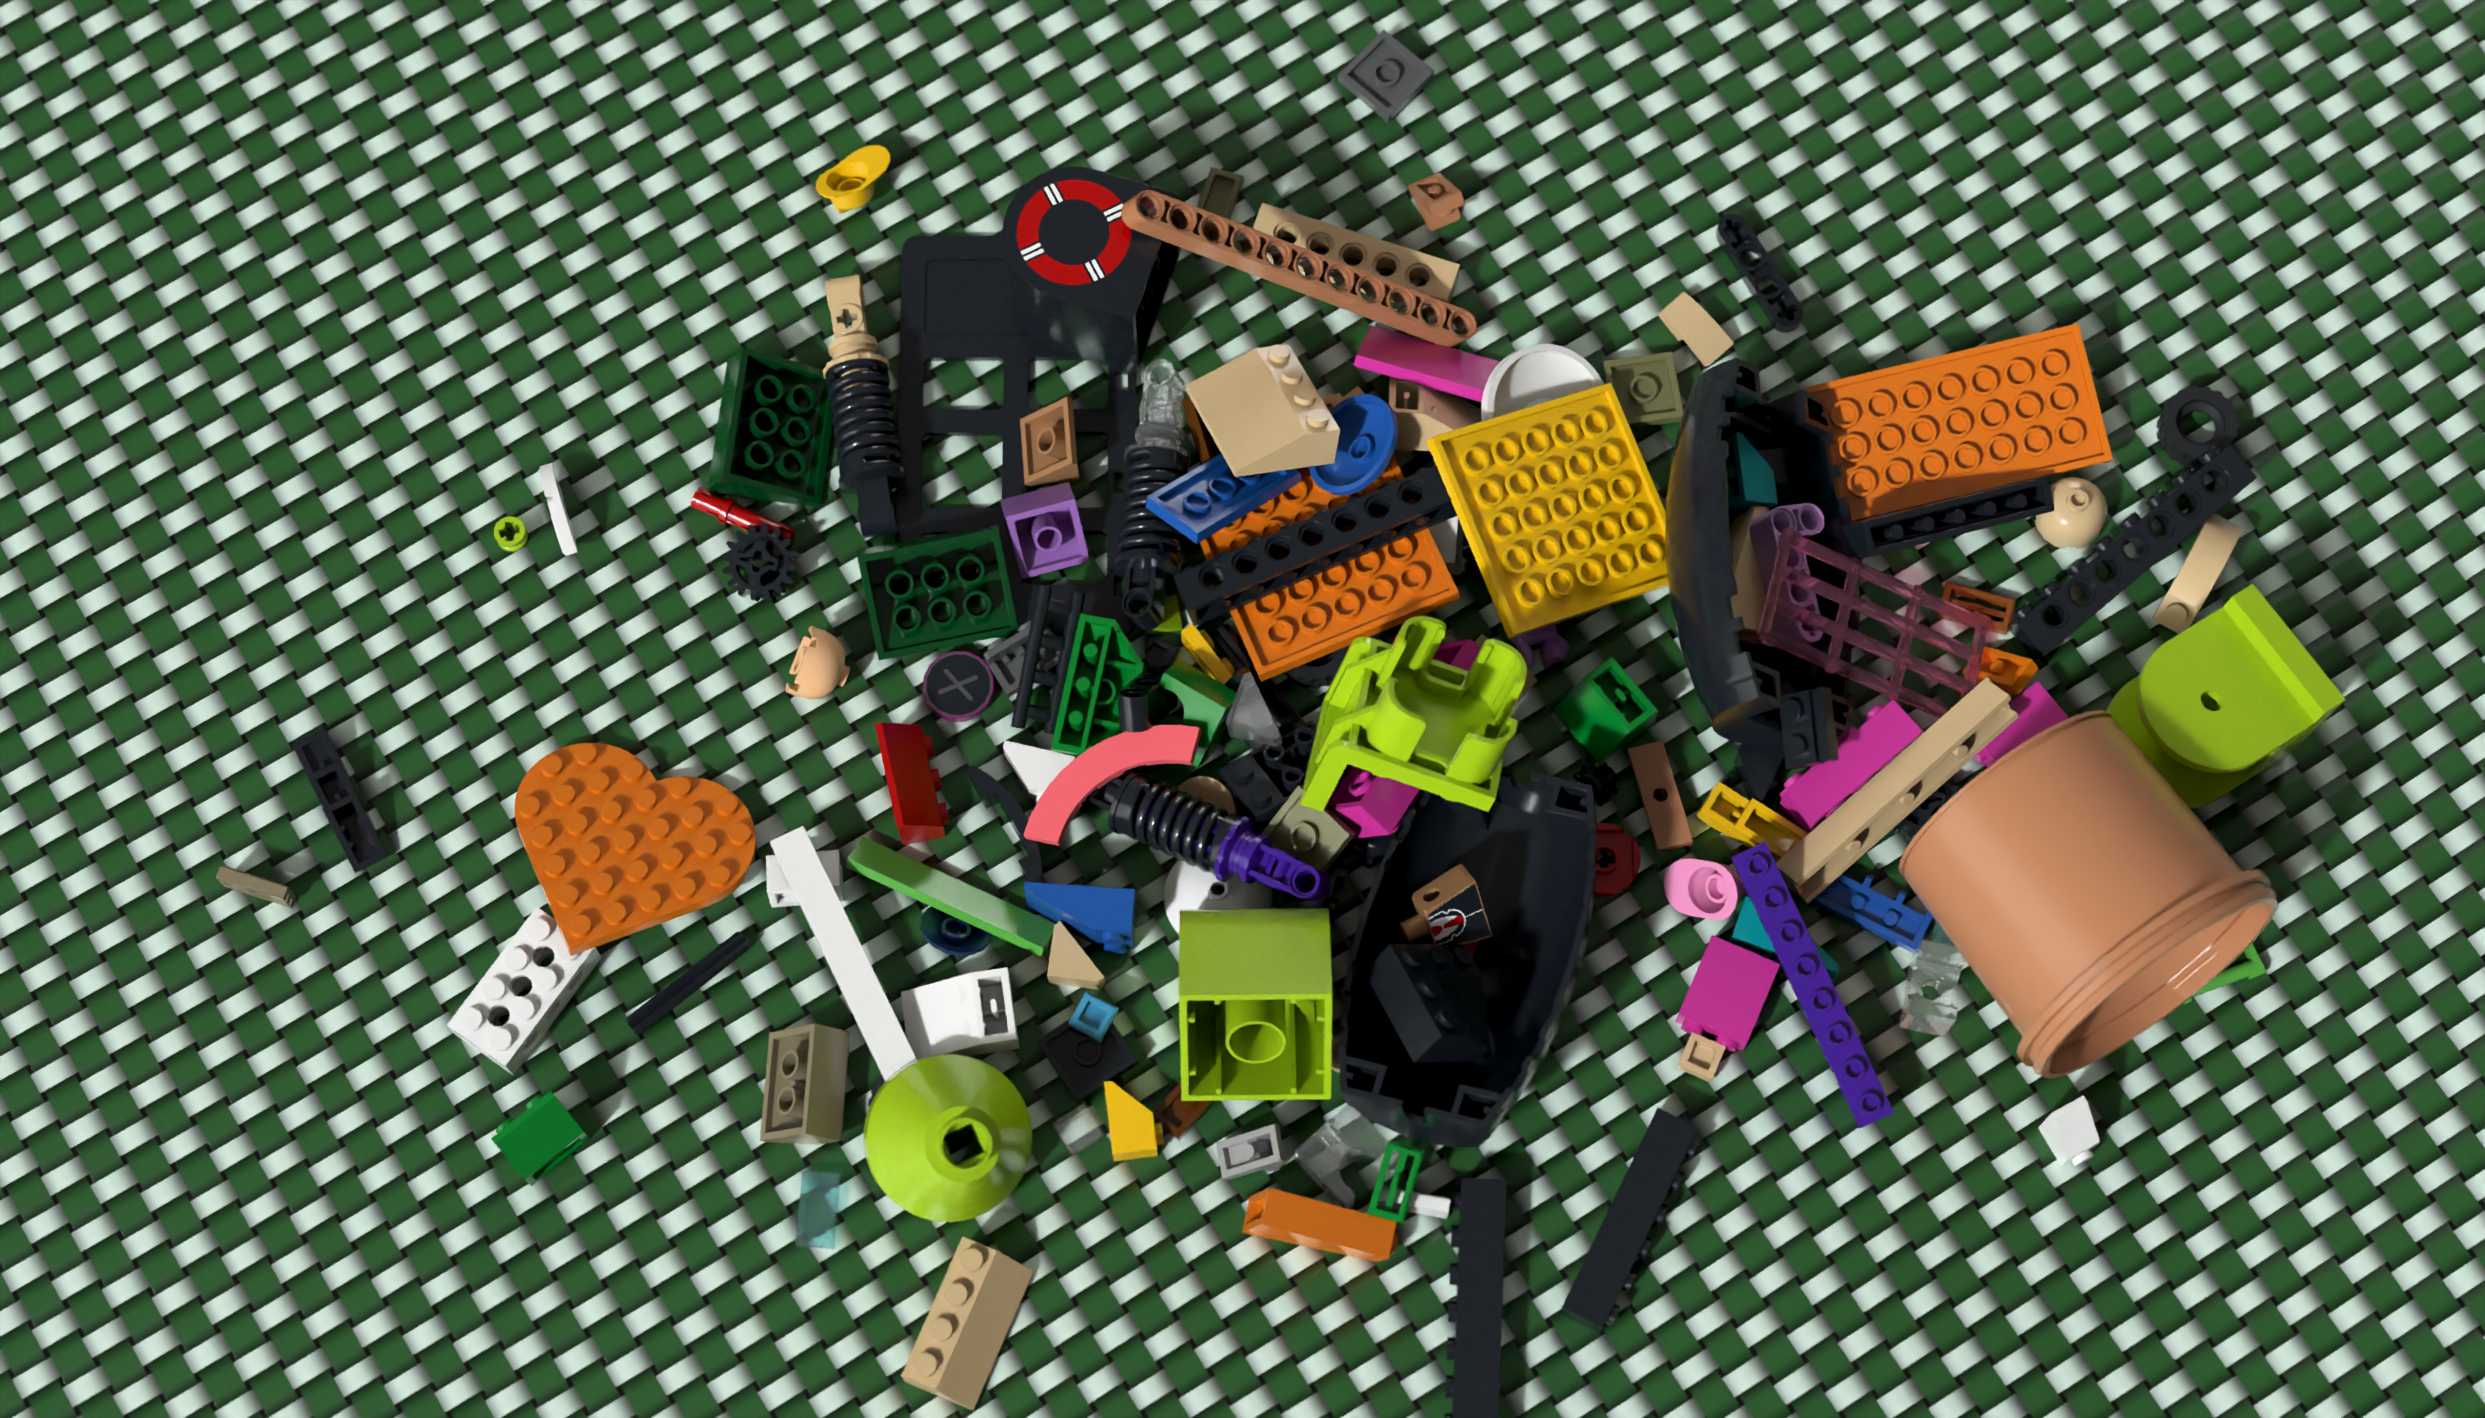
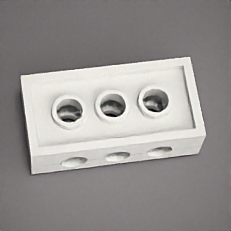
[447,907,602,1075]

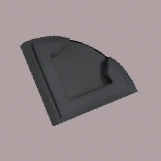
[1145,633,1180,667]

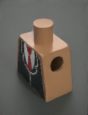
[1399,864,1492,945]

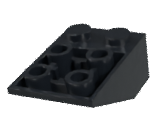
[1219,721,1350,835]

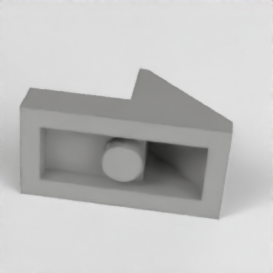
[1216,1124,1285,1179]

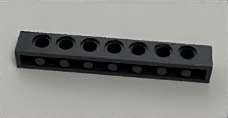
[2008,445,2257,660]
[1173,465,1457,627]

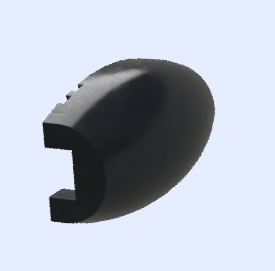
[1665,357,1860,746]

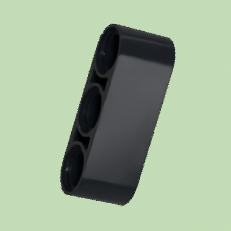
[1118,666,1178,732]

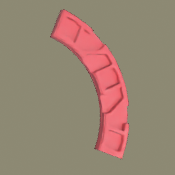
[1023,725,1202,846]

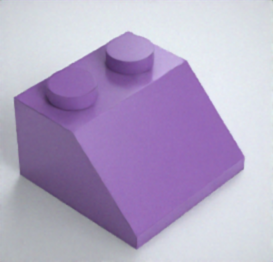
[1000,482,1090,579]

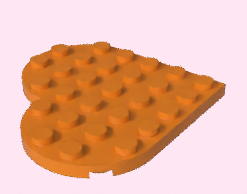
[515,743,756,956]

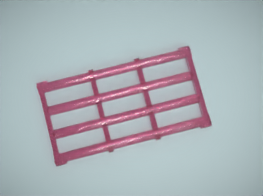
[1755,527,1991,718]

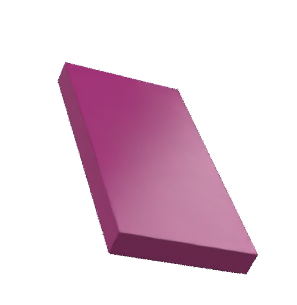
[1354,325,1500,402]

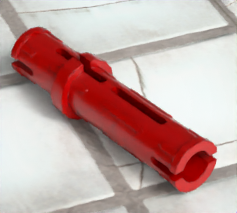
[691,486,796,541]

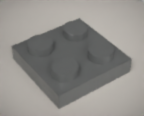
[1338,30,1434,123]

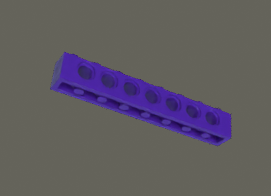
[1731,842,1894,1128]

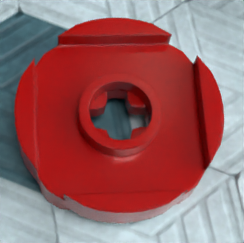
[1595,823,1641,897]

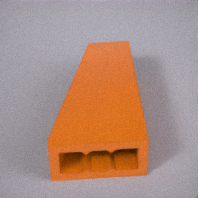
[1242,1188,1398,1262]

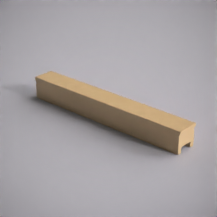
[1776,677,2018,904]

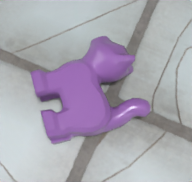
[1510,624,1570,669]

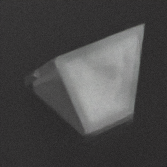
[1226,672,1282,746]

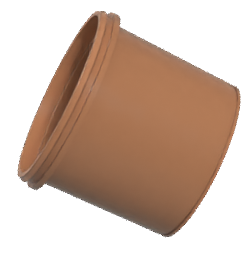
[1899,710,2278,1079]

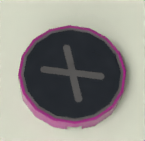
[923,651,994,722]

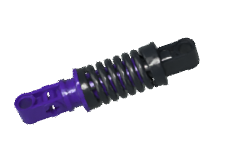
[1085,769,1331,902]

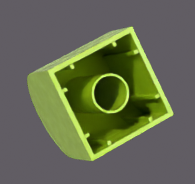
[1179,908,1332,1101]

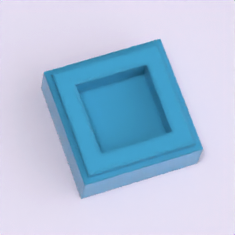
[1068,991,1119,1042]

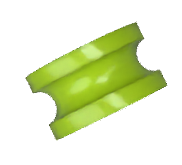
[494,516,528,552]

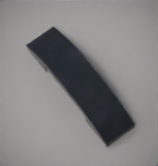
[967,766,1044,883]

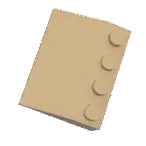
[1186,344,1340,477]

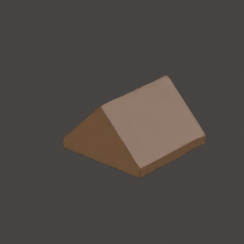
[1020,397,1079,486]

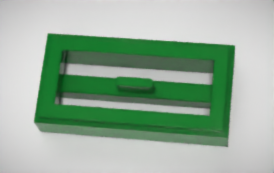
[1367,1140,1424,1224]

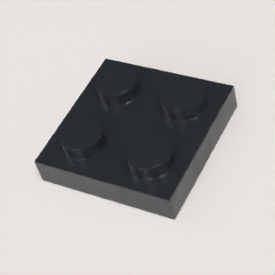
[1036,1018,1139,1104]

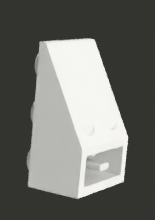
[901,967,1019,1060]

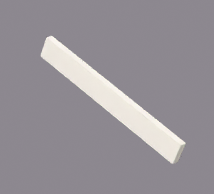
[770,826,917,1081]

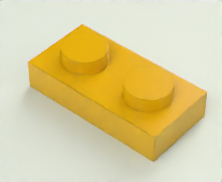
[1181,623,1235,685]

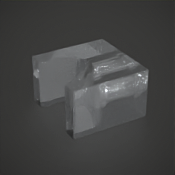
[1899,940,1966,1037]
[1295,1104,1400,1209]

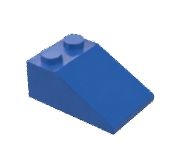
[1024,882,1137,954]

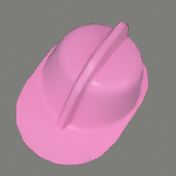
[1663,858,1746,920]

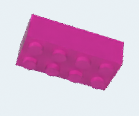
[1777,699,1923,833]

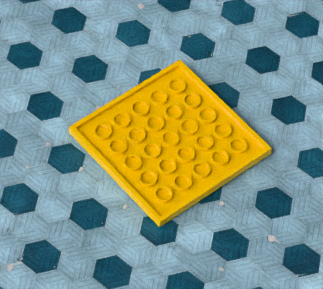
[1426,382,1669,639]

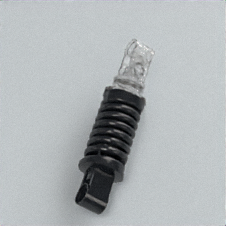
[1113,359,1191,630]

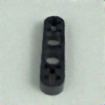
[1716,214,1803,333]

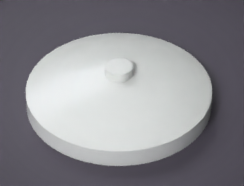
[1481,344,1604,421]

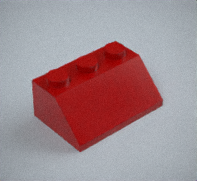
[875,722,950,846]

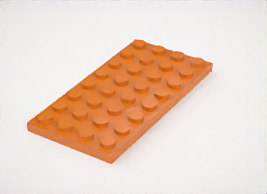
[1801,323,2113,522]

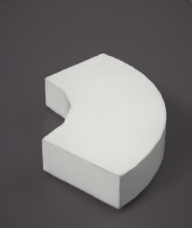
[539,463,577,556]

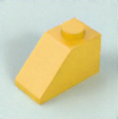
[1104,1081,1164,1162]

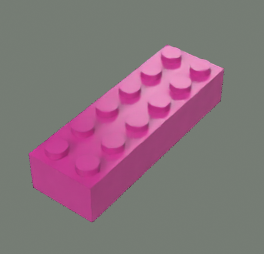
[1326,639,1481,839]

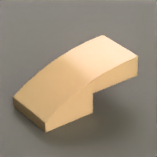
[1657,292,1734,367]

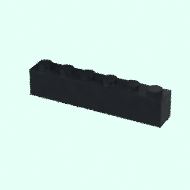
[1841,476,2054,560]
[1560,1108,1700,1333]

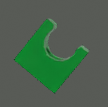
[1154,660,1242,768]

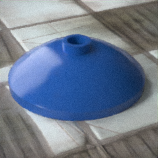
[1309,394,1398,495]

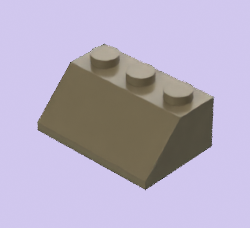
[760,1024,850,1145]

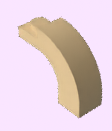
[2152,514,2243,634]

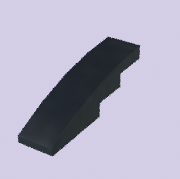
[292,728,389,873]

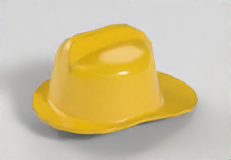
[815,145,891,214]

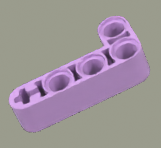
[1749,503,1825,651]

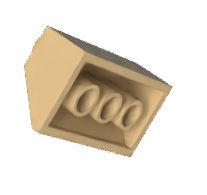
[901,1236,1034,1411]

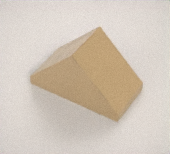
[1047,921,1106,990]

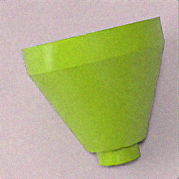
[863,1054,1032,1222]

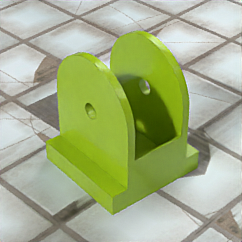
[2107,584,2346,808]

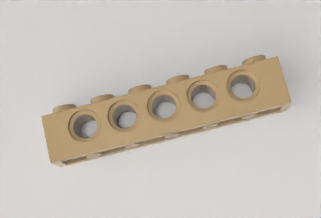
[1253,203,1460,304]

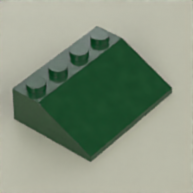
[707,347,833,507]
[857,523,1019,660]

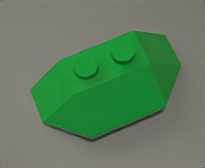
[1051,613,1144,756]

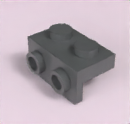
[984,620,1060,698]

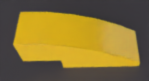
[1695,781,1809,861]

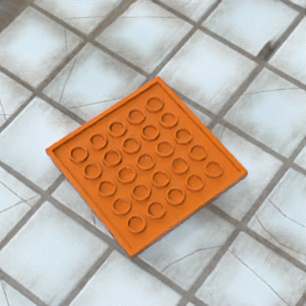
[1199,455,1460,682]

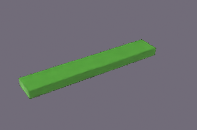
[845,837,1055,957]

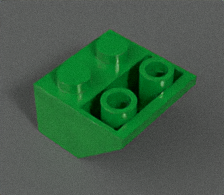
[1553,656,1658,765]
[491,1091,590,1186]

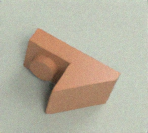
[1408,173,1465,231]

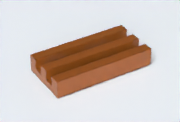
[1937,581,2016,635]

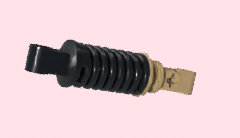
[823,275,906,538]

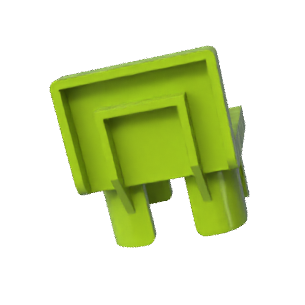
[1299,616,1527,812]

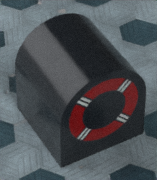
[1002,167,1181,374]

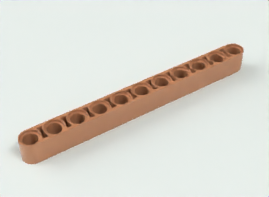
[1121,190,1477,347]

